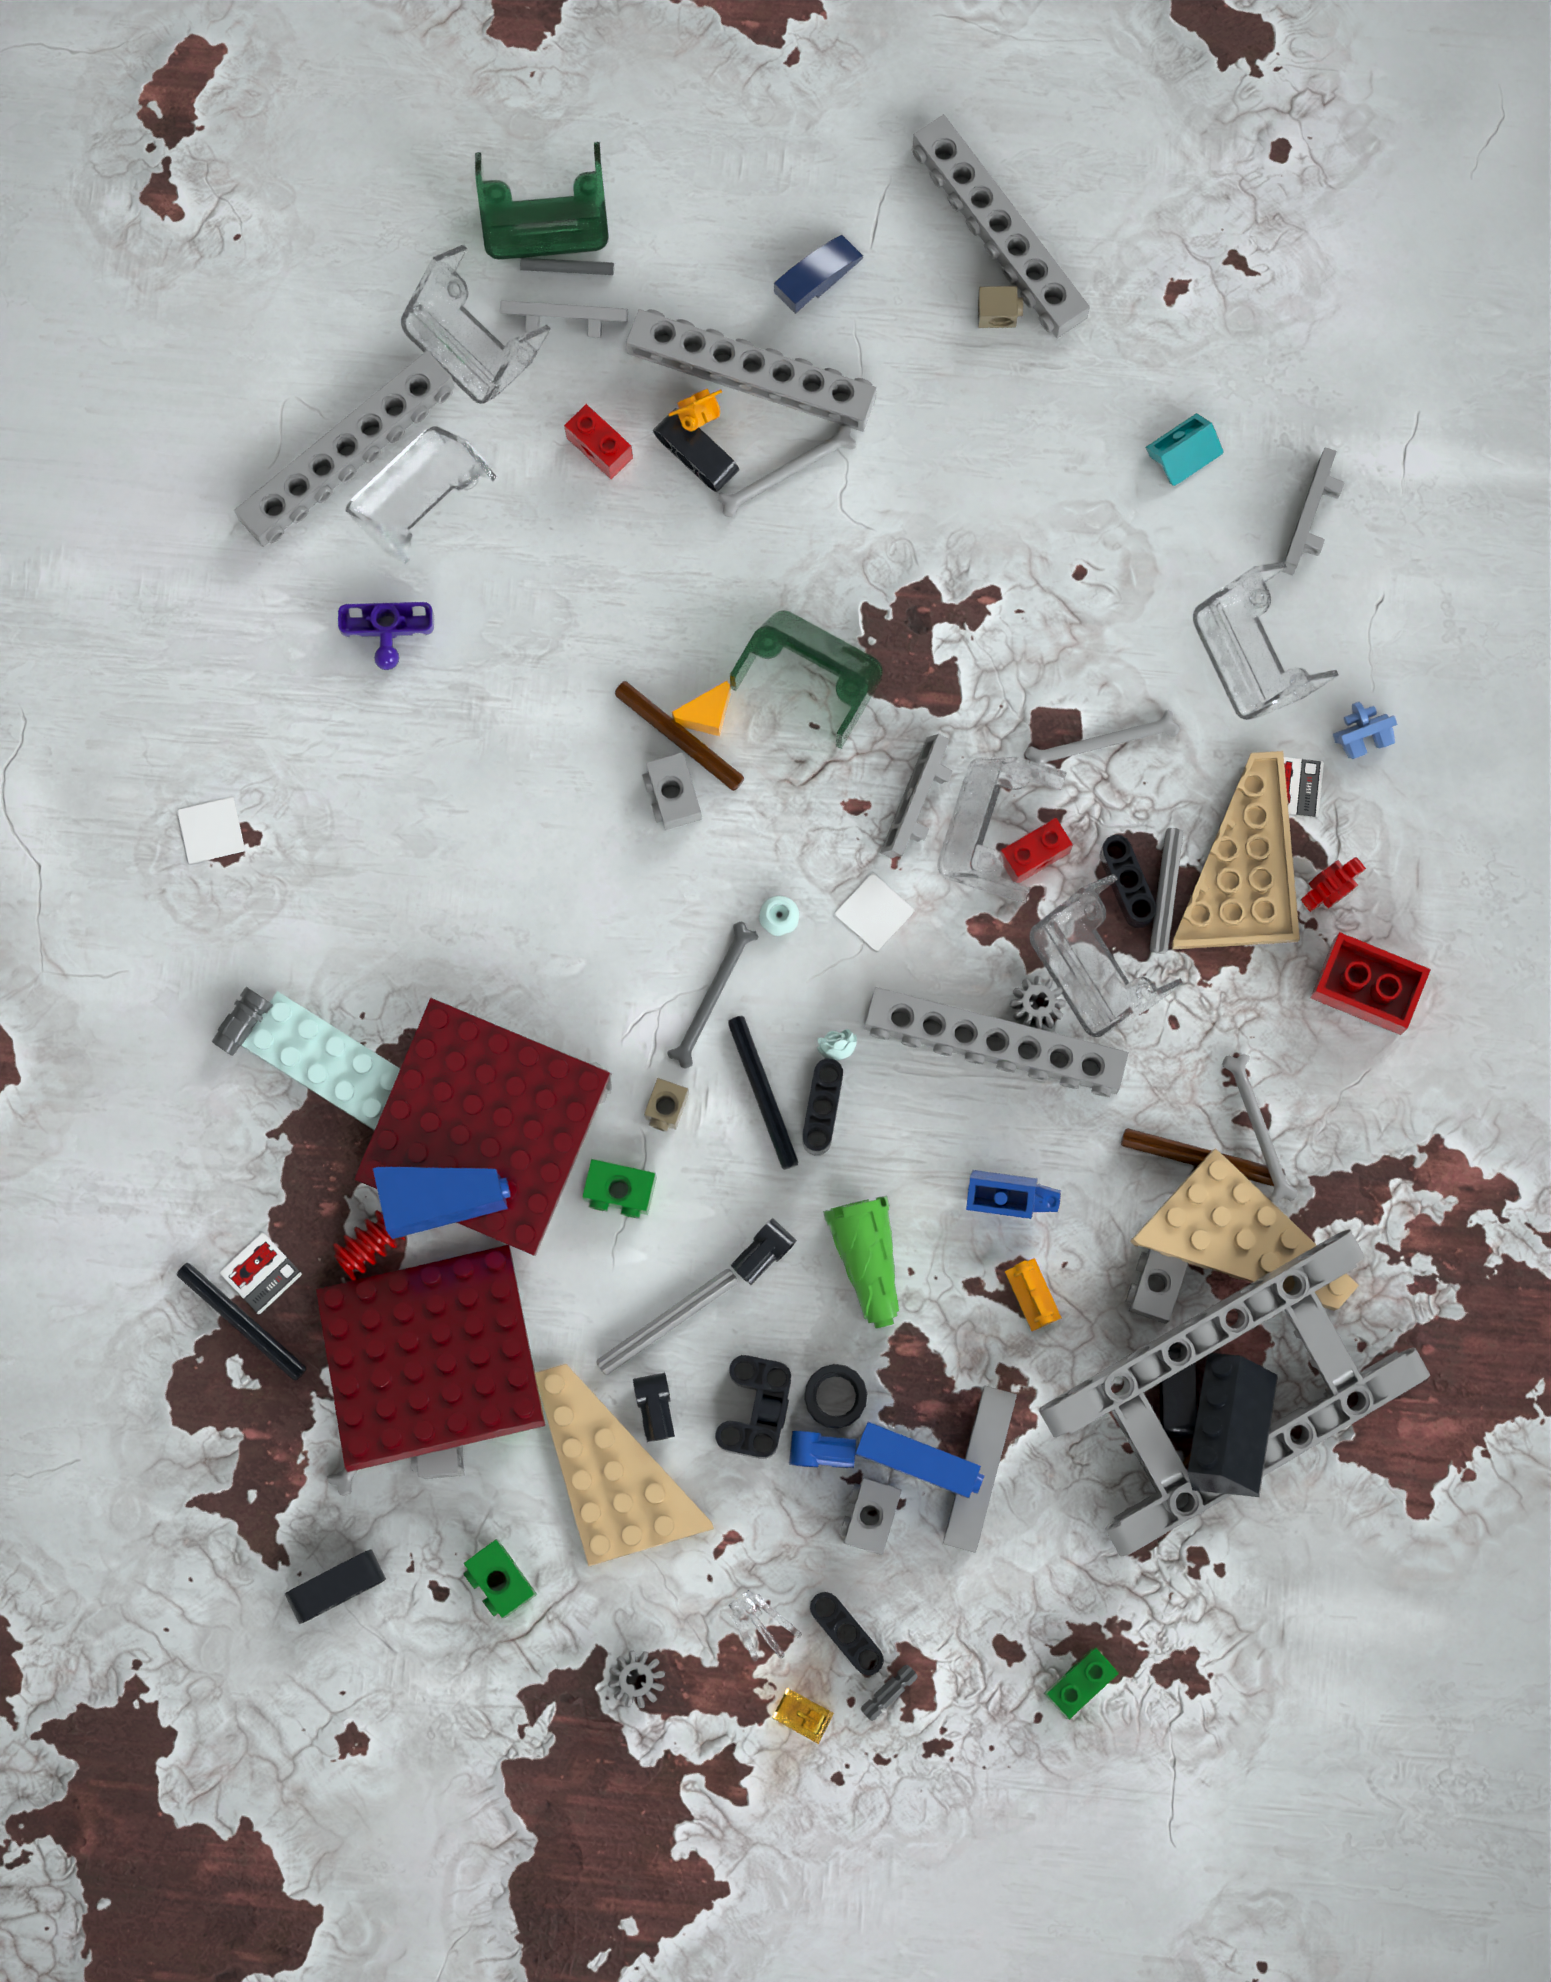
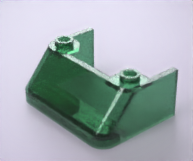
[475,142,609,260]
[730,610,883,749]

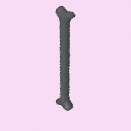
[667,921,759,1069]

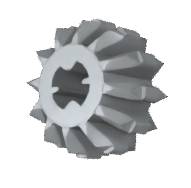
[1010,976,1066,1029]
[608,1650,665,1708]

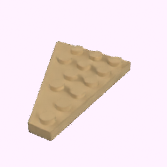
[1172,751,1300,950]
[1130,1148,1359,1311]
[535,1364,714,1566]

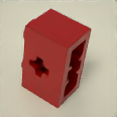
[564,404,633,479]
[999,818,1073,885]

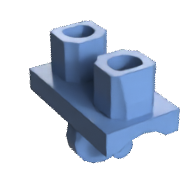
[1333,702,1398,759]

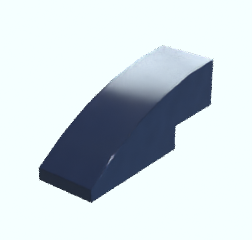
[774,235,863,314]

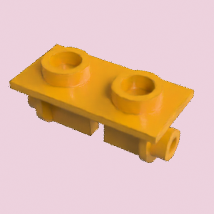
[668,388,722,431]
[1005,1258,1062,1331]

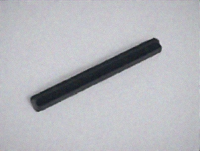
[728,1016,798,1170]
[177,1263,306,1381]

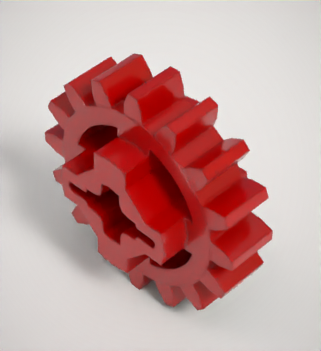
[1301,857,1366,912]

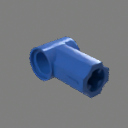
[789,1431,856,1468]

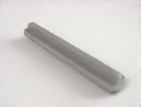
[1150,828,1183,954]

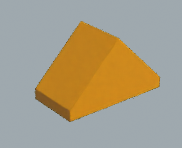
[672,681,731,736]

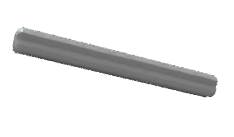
[596,1269,738,1375]

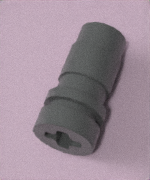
[211,986,273,1056]

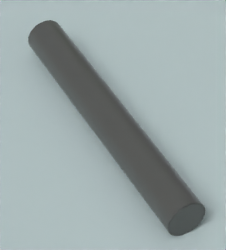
[520,258,614,275]

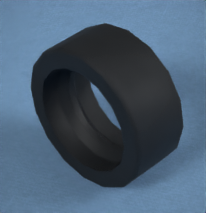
[804,1364,868,1429]

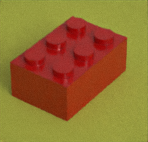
[1310,932,1431,1035]

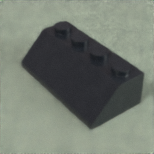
[1188,1353,1278,1497]

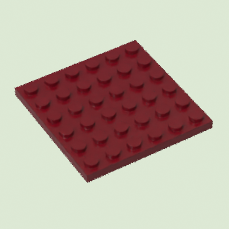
[354,998,612,1256]
[316,1245,545,1472]

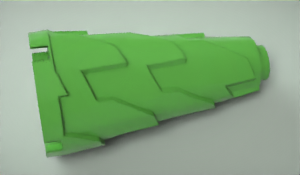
[823,1196,899,1328]

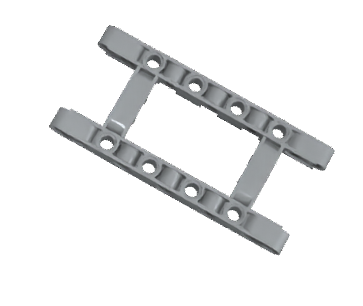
[1039,1229,1430,1556]

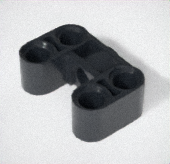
[715,1355,791,1459]

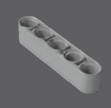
[943,1385,1017,1553]

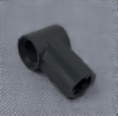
[731,1218,797,1285]
[633,1372,675,1442]

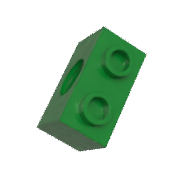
[582,1159,657,1219]
[463,1539,537,1618]
[1044,1647,1119,1720]

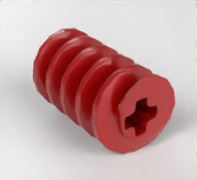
[333,1210,406,1281]

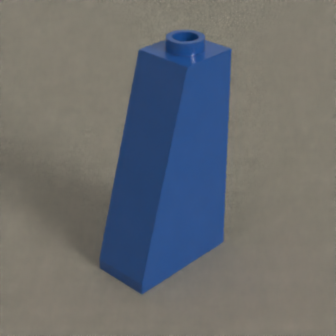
[373,1167,511,1239]
[855,1422,985,1498]

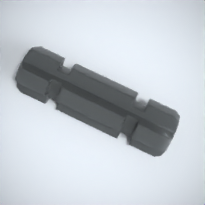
[861,1665,918,1721]

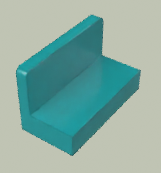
[1145,413,1224,486]

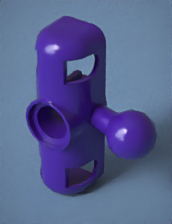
[338,602,434,670]

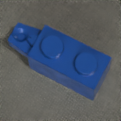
[966,1170,1061,1219]

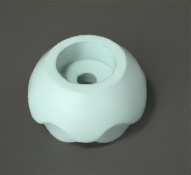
[759,896,800,936]
[817,1029,857,1060]

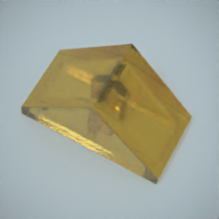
[772,1688,834,1744]

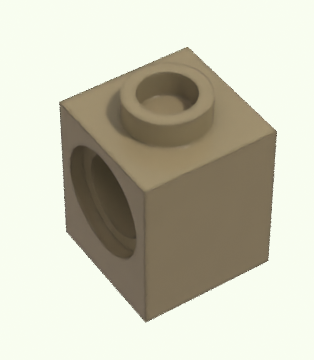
[978,286,1023,328]
[644,1078,689,1132]

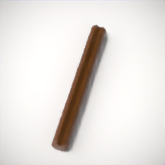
[615,681,744,791]
[1121,1128,1274,1187]

